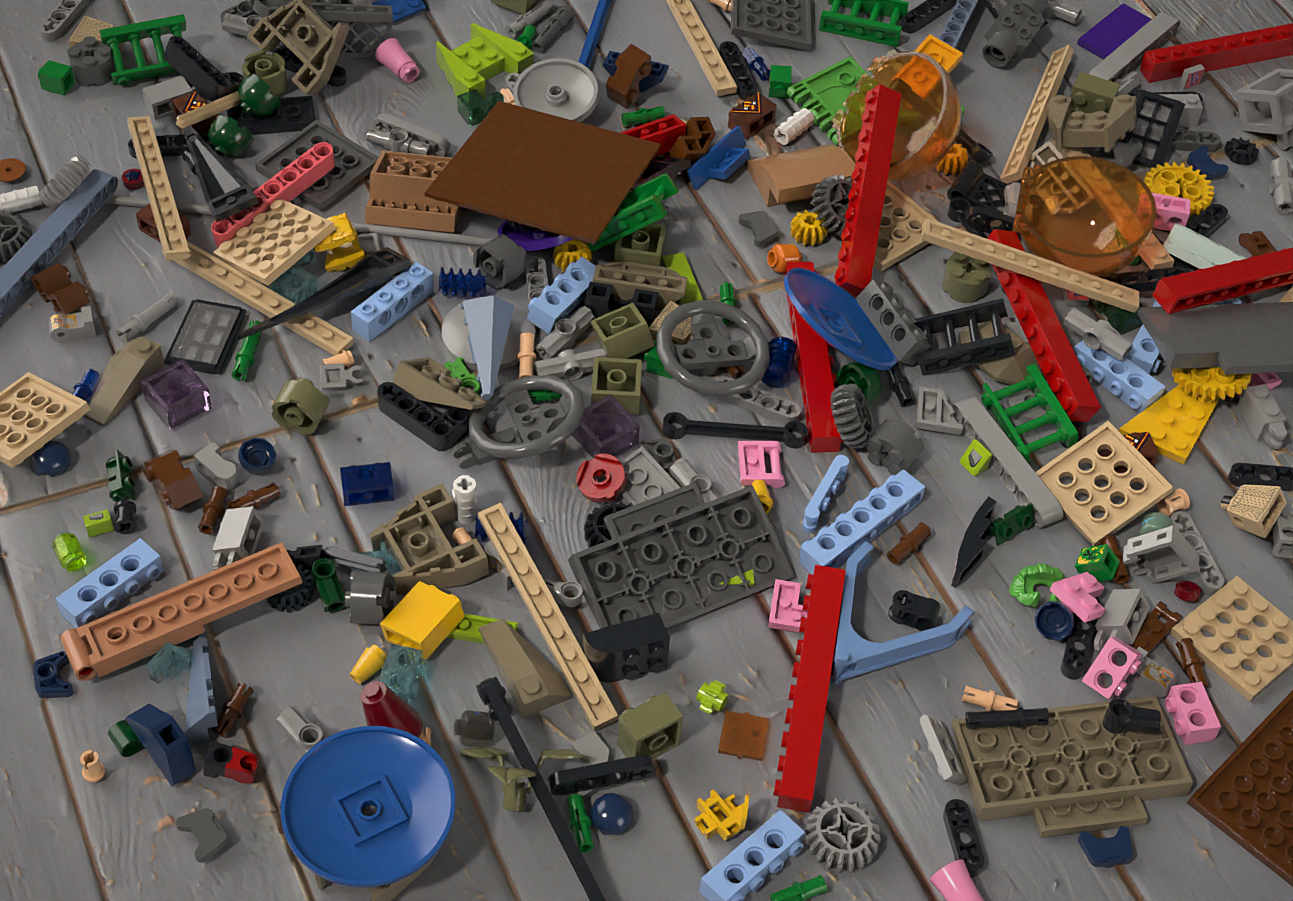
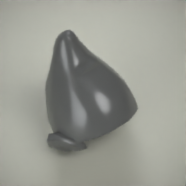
[1097,141,1143,175]

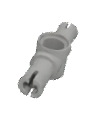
[366,128,432,155]

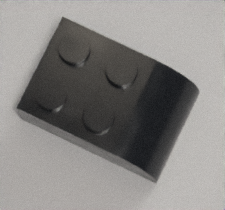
[582,613,670,682]

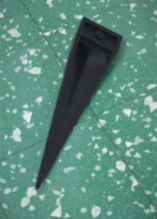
[178,114,258,222]
[633,155,691,189]
[237,247,411,340]

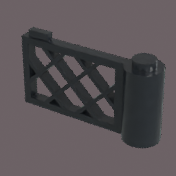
[947,162,1042,229]

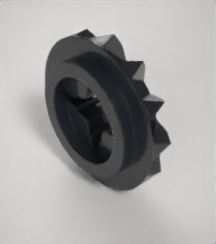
[1224,137,1259,164]

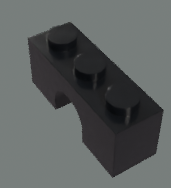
[585,281,658,327]

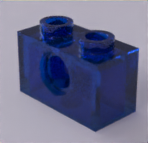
[340,462,394,506]

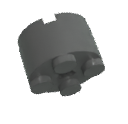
[67,36,114,87]
[473,234,526,289]
[866,418,923,475]
[345,571,394,625]

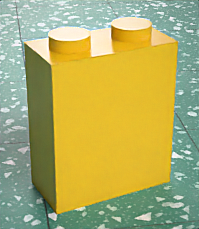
[380,581,465,660]

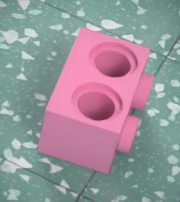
[1140,192,1190,232]
[1082,636,1142,699]
[1165,682,1221,745]

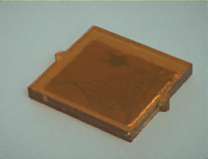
[718,710,769,761]

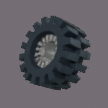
[267,563,313,613]

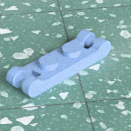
[802,455,849,533]

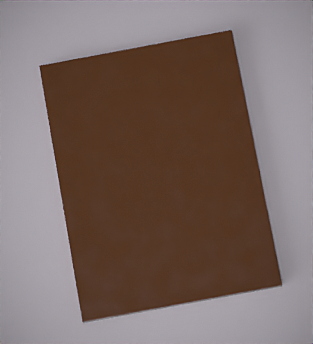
[1187,690,1293,887]

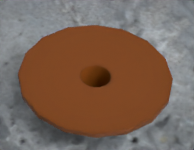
[0,158,26,182]

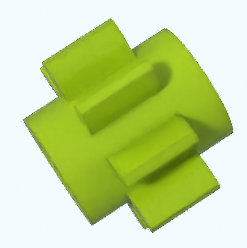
[696,680,729,714]

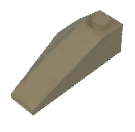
[84,336,165,427]
[392,357,487,410]
[478,618,571,718]

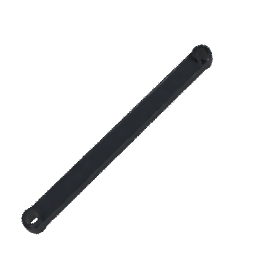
[476,676,606,901]

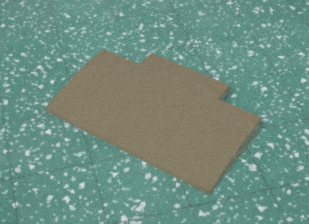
[951,696,1193,838]

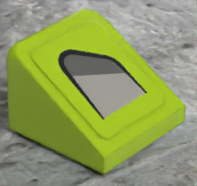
[959,439,992,477]
[82,509,114,537]

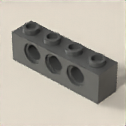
[855,279,931,366]

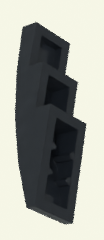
[951,496,997,588]

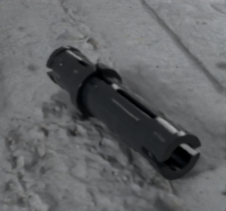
[965,707,1049,729]

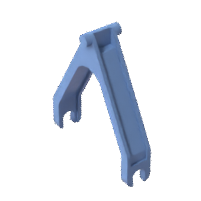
[830,541,975,685]

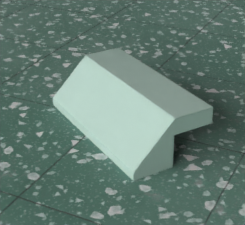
[1163,222,1247,269]

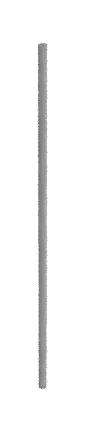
[105,195,494,246]

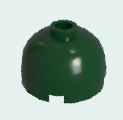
[238,74,281,117]
[208,115,254,157]
[835,362,882,406]

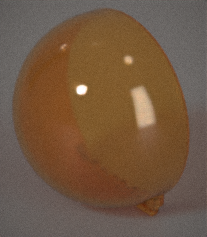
[831,51,962,181]
[1013,156,1156,278]

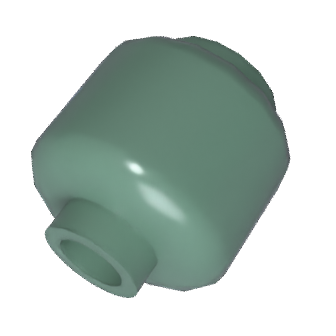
[1138,512,1173,536]

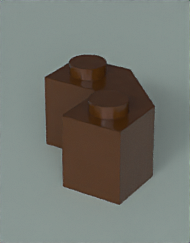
[606,44,652,109]
[669,116,716,167]
[30,263,90,315]
[143,450,203,509]

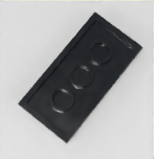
[227,96,315,135]

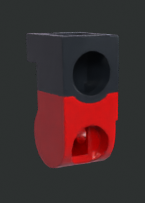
[204,741,261,784]

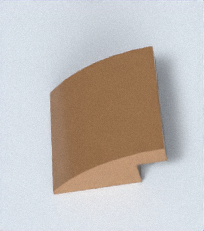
[745,145,855,207]
[365,150,461,233]

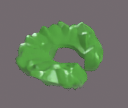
[1009,563,1065,607]

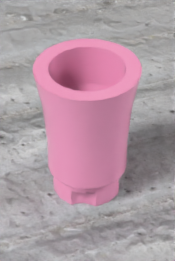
[375,38,420,83]
[930,859,984,901]

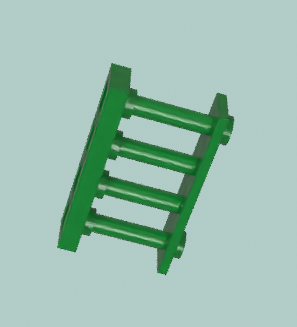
[819,0,909,47]
[99,14,186,86]
[587,173,679,252]
[981,363,1078,465]

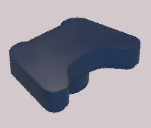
[1187,146,1229,179]
[33,651,74,698]
[1078,826,1133,868]

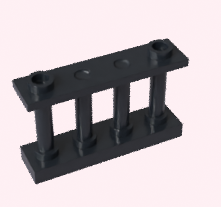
[915,298,1015,376]

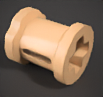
[1156,488,1190,517]

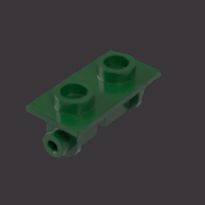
[106,449,136,502]
[988,503,1035,546]

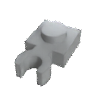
[319,364,363,391]

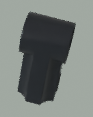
[1102,698,1161,734]

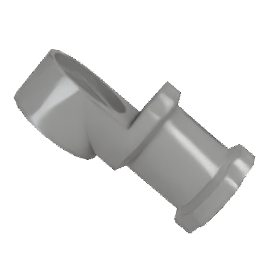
[541,574,583,607]

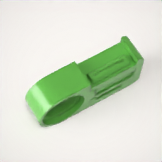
[444,357,480,395]

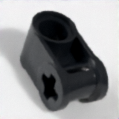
[888,590,941,631]

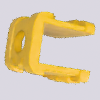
[314,213,365,272]

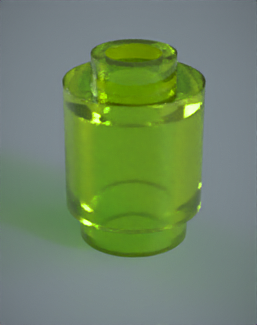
[52,533,86,572]

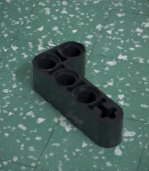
[163,36,244,102]
[377,382,469,451]

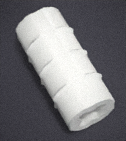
[774,108,815,145]
[0,186,43,213]
[452,475,478,524]

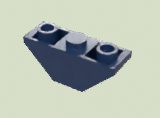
[603,51,669,93]
[125,704,196,787]

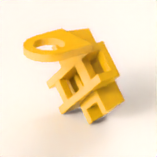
[694,789,750,841]

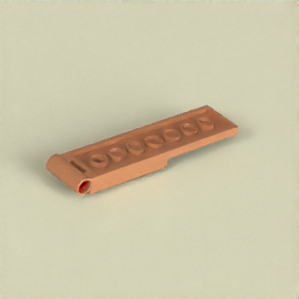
[60,542,302,681]

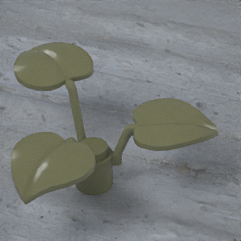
[460,747,590,811]

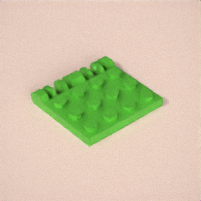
[786,56,901,148]

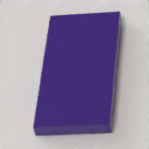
[1077,3,1152,60]

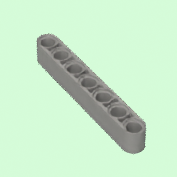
[1089,11,1180,82]
[951,396,1063,528]

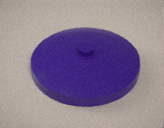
[498,220,574,251]

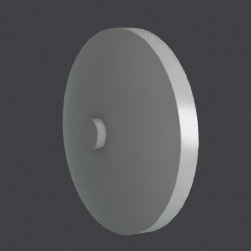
[513,58,599,122]
[442,296,535,371]

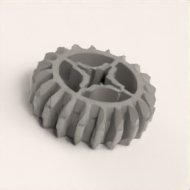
[38,154,92,209]
[805,798,881,873]

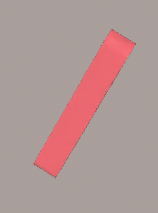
[211,142,335,247]

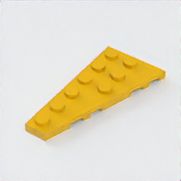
[1118,386,1220,465]

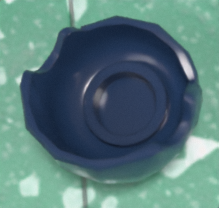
[238,437,277,475]
[31,440,71,477]
[1034,601,1075,641]
[589,793,634,835]

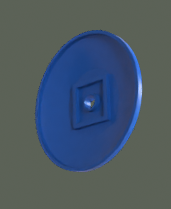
[784,268,898,370]
[280,726,456,888]

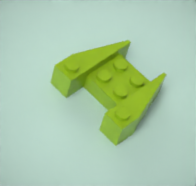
[436,23,534,107]

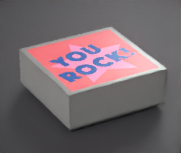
[1179,64,1205,90]
[1062,289,1089,306]

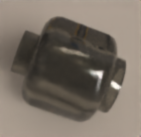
[454,710,495,747]

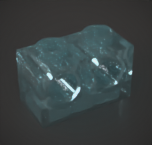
[263,264,317,304]
[378,644,427,704]

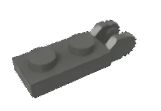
[451,427,522,469]

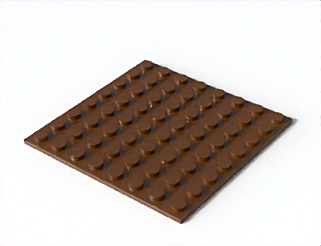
[425,101,661,244]

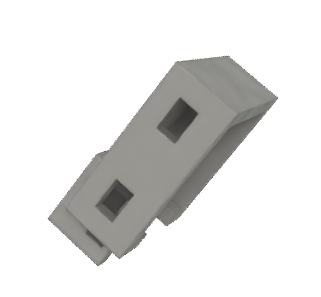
[1123,526,1200,584]

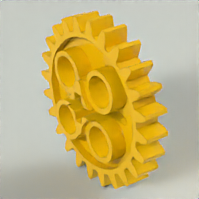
[1142,162,1214,217]
[1172,367,1251,400]

